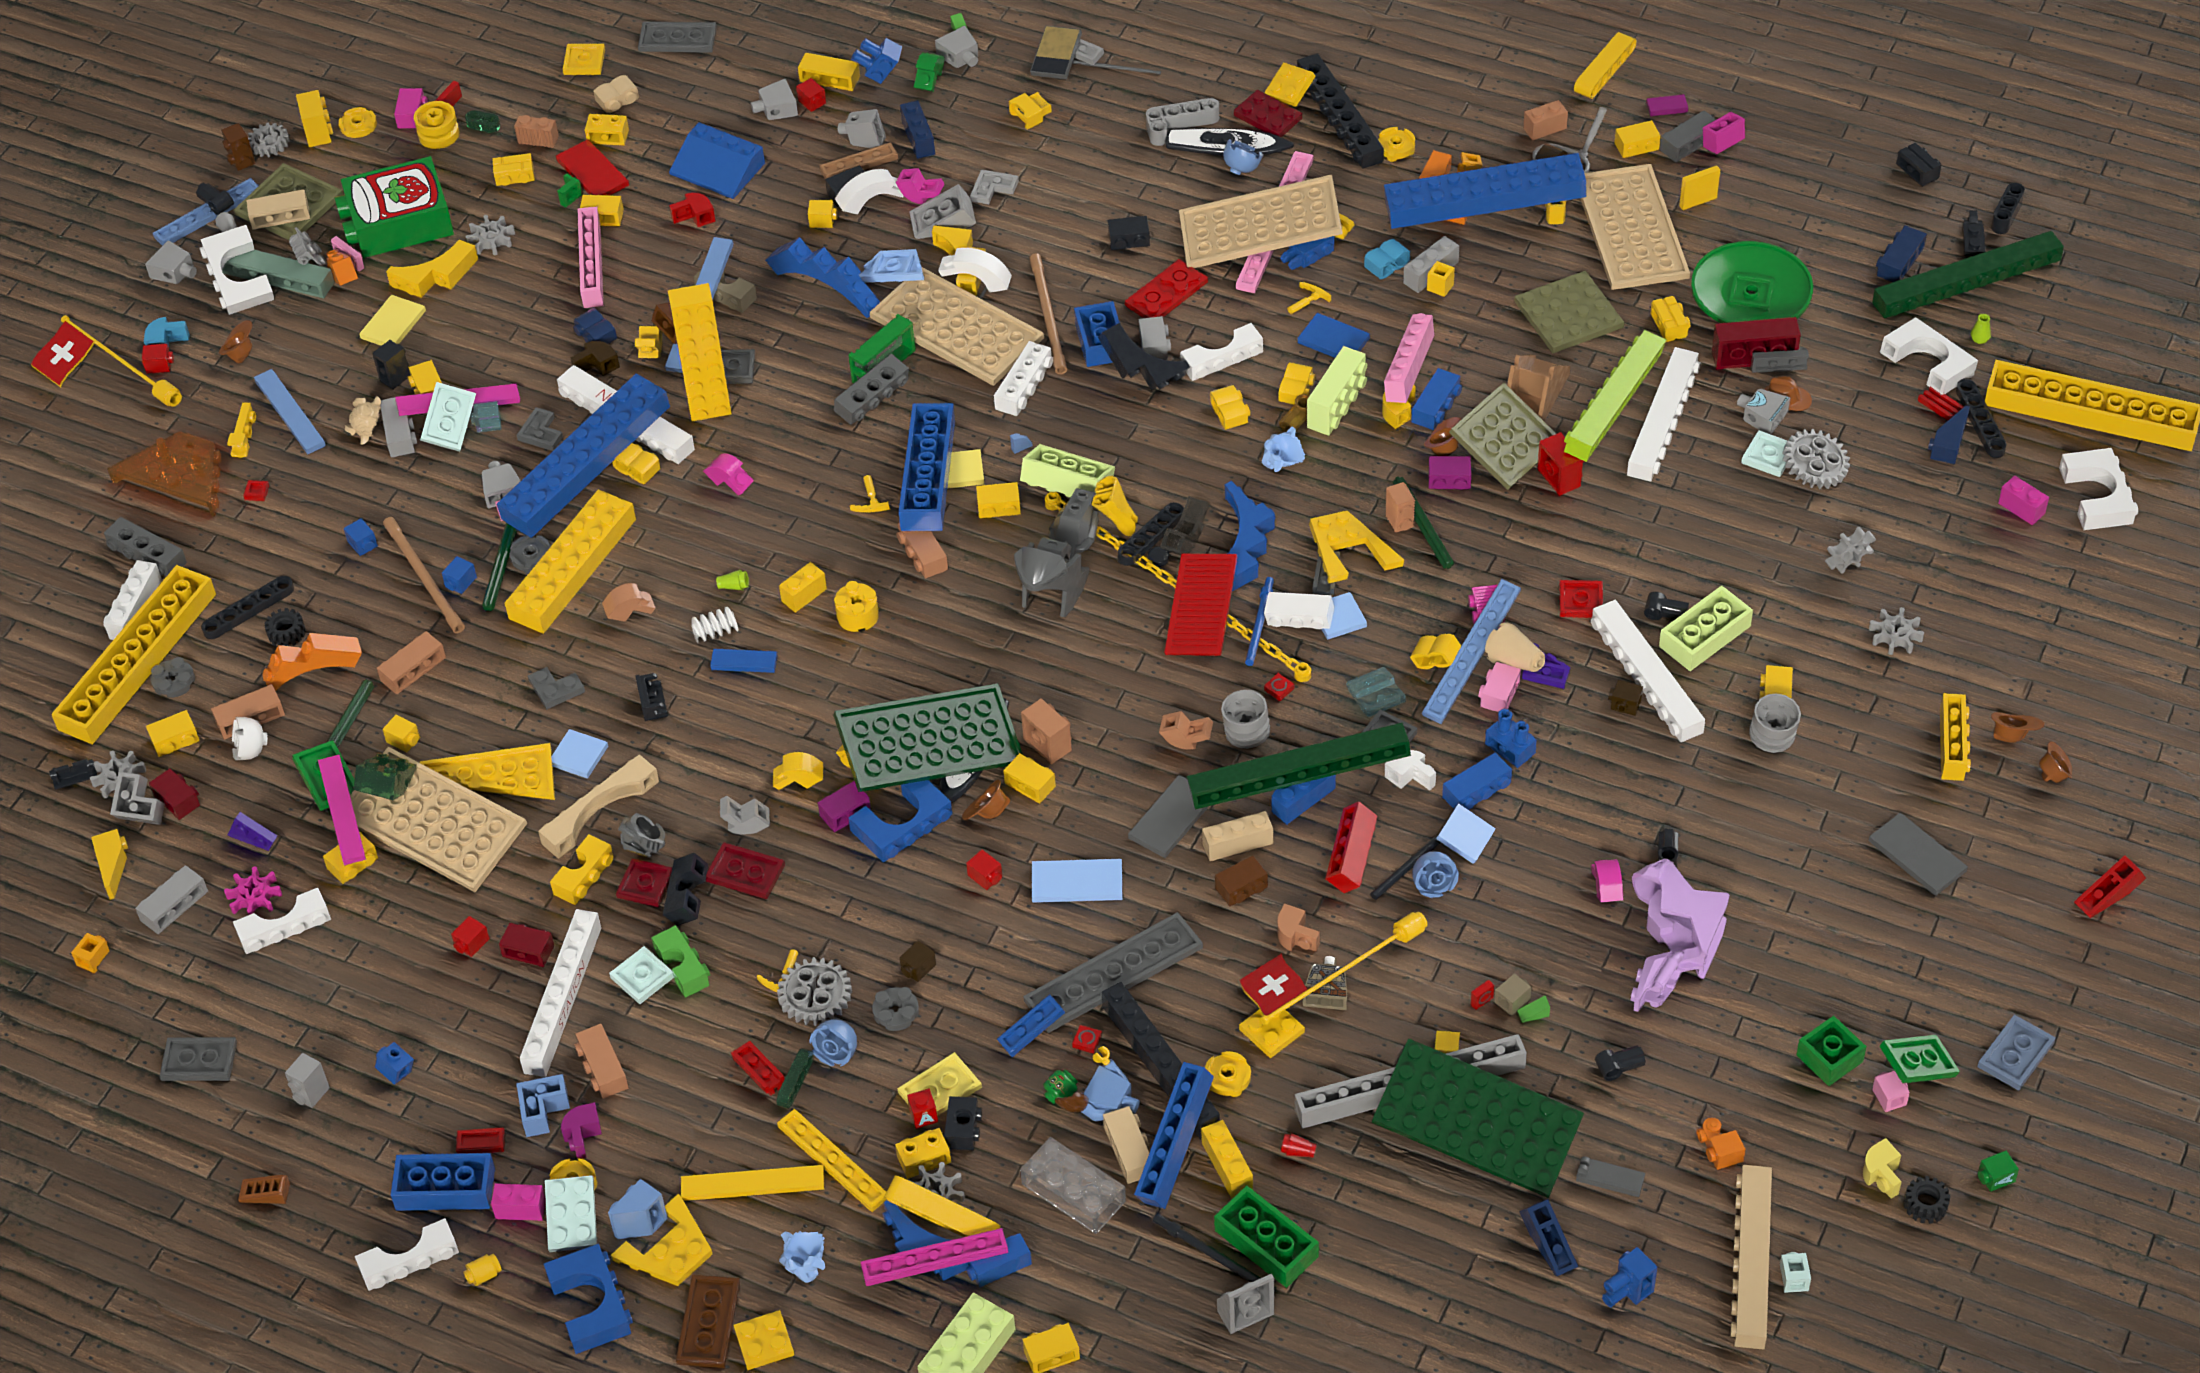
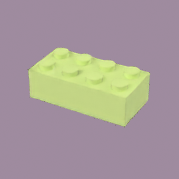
[1307,346,1367,436]
[1020,444,1115,498]
[1659,586,1753,671]
[917,1292,1016,1373]

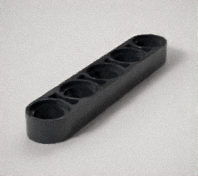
[1956,379,2007,458]
[1117,502,1184,566]
[201,576,294,639]

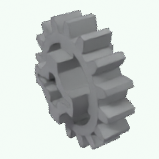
[248,122,290,157]

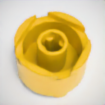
[834,581,879,632]

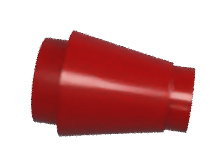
[1280,1133,1317,1158]

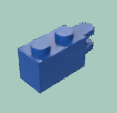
[1280,236,1334,270]

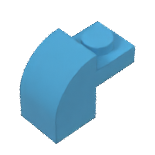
[144,317,190,348]

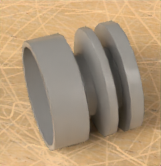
[1221,690,1270,749]
[1749,693,1801,753]

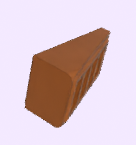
[238,1175,290,1204]

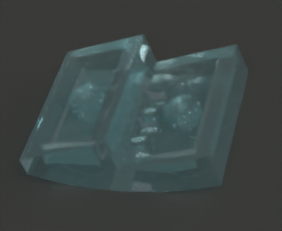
[1346,667,1406,717]

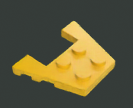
[611,1194,713,1286]

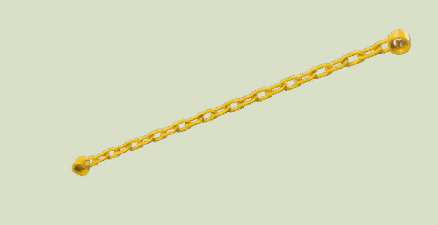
[1045,492,1311,682]

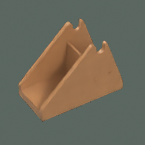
[1507,354,1570,422]

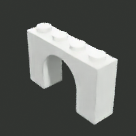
[199,225,274,315]
[1880,317,1978,395]
[2059,448,2138,530]

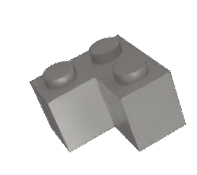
[110,772,165,825]

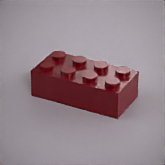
[1712,317,1801,370]

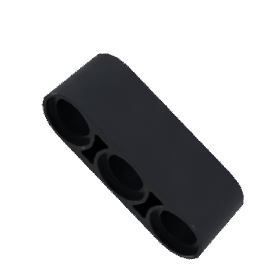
[1991,183,2025,235]

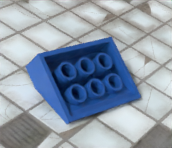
[669,122,765,199]

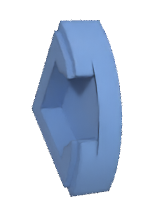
[1010,434,1033,454]

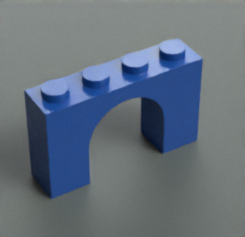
[848,780,952,863]
[544,1243,633,1354]

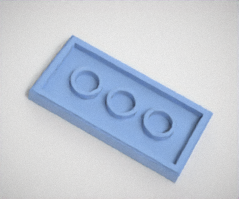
[1032,859,1122,902]

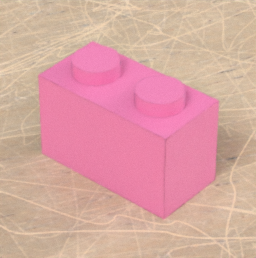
[1478,662,1521,712]

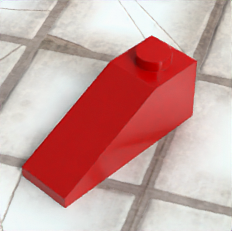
[2074,855,2146,918]

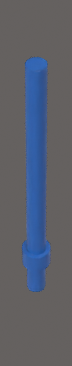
[1245,577,1274,666]

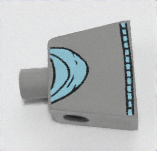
[1737,389,1790,435]

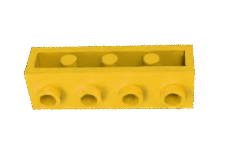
[1940,693,1971,781]

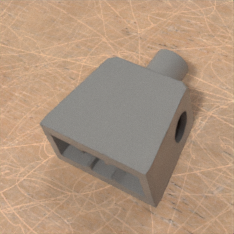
[935,26,978,68]
[750,79,798,120]
[838,109,886,148]
[145,241,197,284]
[482,461,521,509]

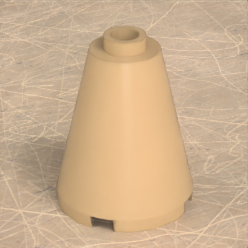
[1485,622,1545,672]

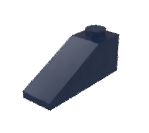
[1928,406,1970,464]
[1519,1199,1578,1277]

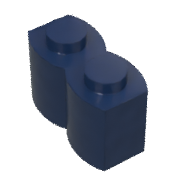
[573,308,617,344]

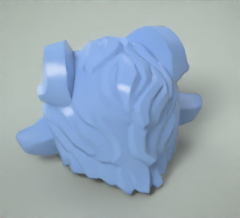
[1262,427,1305,472]
[779,1231,825,1283]

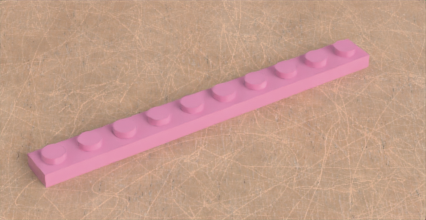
[1236,151,1313,293]

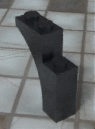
[1098,323,1190,391]

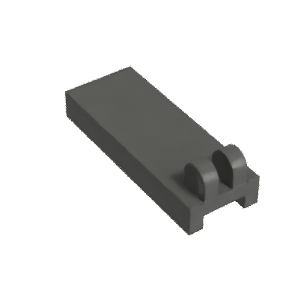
[1751,347,1809,373]
[1313,551,1340,595]
[1576,1156,1645,1197]

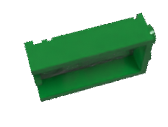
[848,314,916,384]

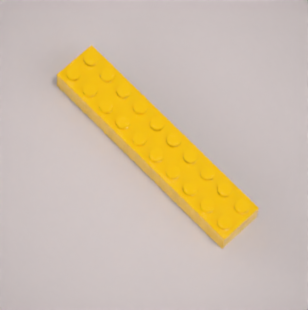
[1985,360,2200,451]
[51,565,216,745]

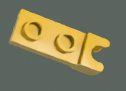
[227,403,256,458]

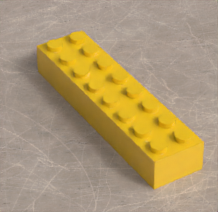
[668,283,732,421]
[505,489,636,634]

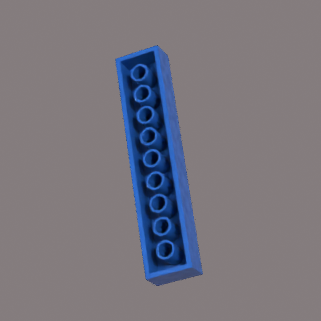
[1384,153,1586,229]
[497,373,670,538]

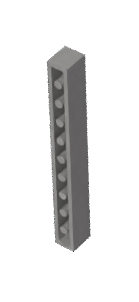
[1295,1034,1527,1128]

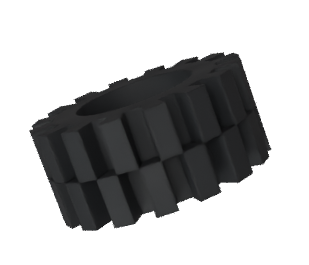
[264,608,306,646]
[1904,1176,1950,1224]

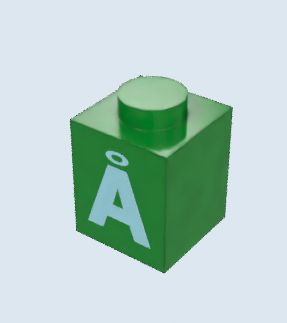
[1978,1150,2019,1192]

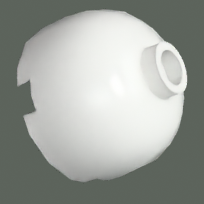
[232,717,267,760]

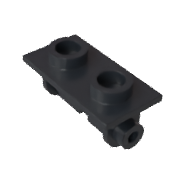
[49,758,97,790]

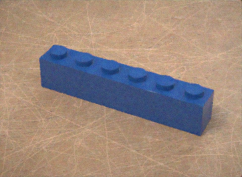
[1134,1062,1214,1209]

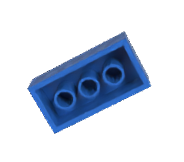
[391,1153,495,1211]

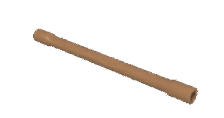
[1029,254,1067,374]
[383,517,465,633]

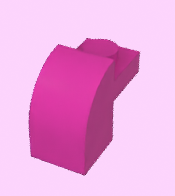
[896,168,944,204]
[703,453,754,496]
[1591,859,1623,902]

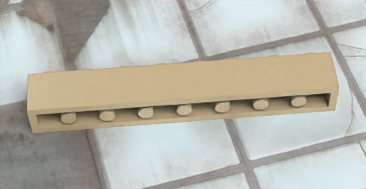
[1730,1165,1772,1349]

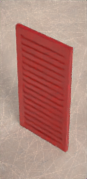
[1164,553,1238,656]

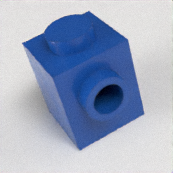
[375,1042,414,1085]

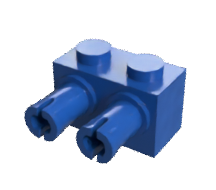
[851,38,902,84]
[1485,709,1537,768]
[1602,1247,1658,1308]

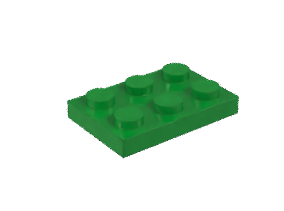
[292,740,358,811]
[1879,1035,1960,1083]

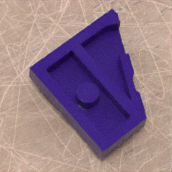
[1522,643,1570,689]
[228,812,277,851]

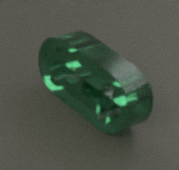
[465,110,500,132]

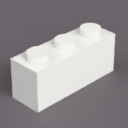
[1264,592,1334,629]

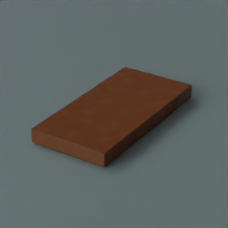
[676,1275,741,1368]

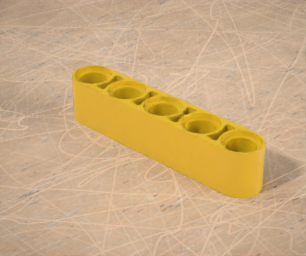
[1574,32,1637,99]
[884,1175,1001,1237]

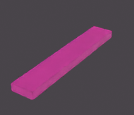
[395,384,520,416]
[318,755,366,865]
[861,1228,1008,1286]

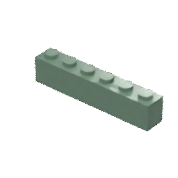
[222,249,335,299]

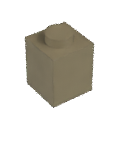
[1495,973,1532,1016]

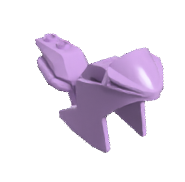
[1631,859,1730,1012]

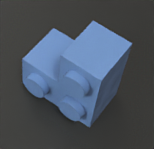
[516,1074,570,1137]

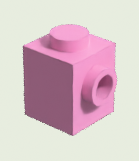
[1872,1071,1910,1112]

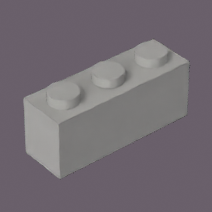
[1403,236,1459,293]
[380,397,417,457]
[135,865,208,934]

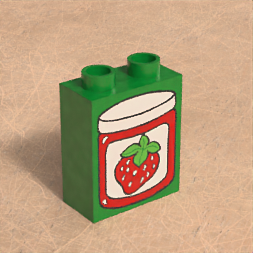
[334,156,454,258]

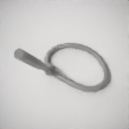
[1532,107,1607,173]

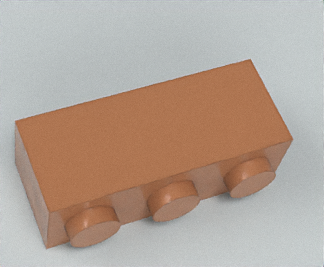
[896,522,948,579]
[377,631,446,694]
[211,684,285,740]
[574,1024,629,1099]

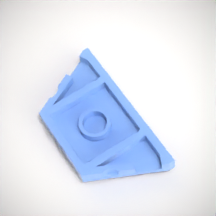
[859,249,924,283]

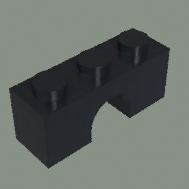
[663,853,709,926]

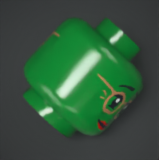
[1043,1069,1078,1104]

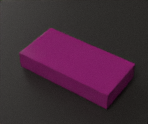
[1646,94,1688,116]

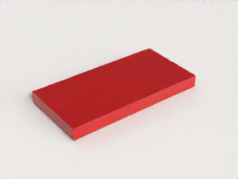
[556,139,629,196]

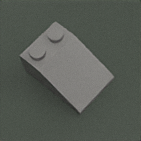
[909,184,976,239]
[1217,1274,1274,1334]

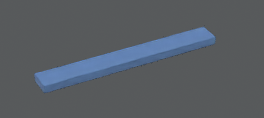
[665,237,734,373]
[1422,579,1521,724]

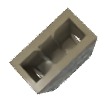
[1303,956,1347,1010]

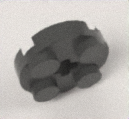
[509,535,551,574]
[150,657,195,698]
[872,987,919,1031]

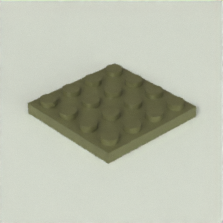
[234,163,343,240]
[1514,271,1624,354]
[1449,383,1556,490]

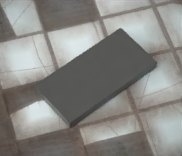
[638,22,717,53]
[1128,775,1209,858]
[1869,812,1968,896]

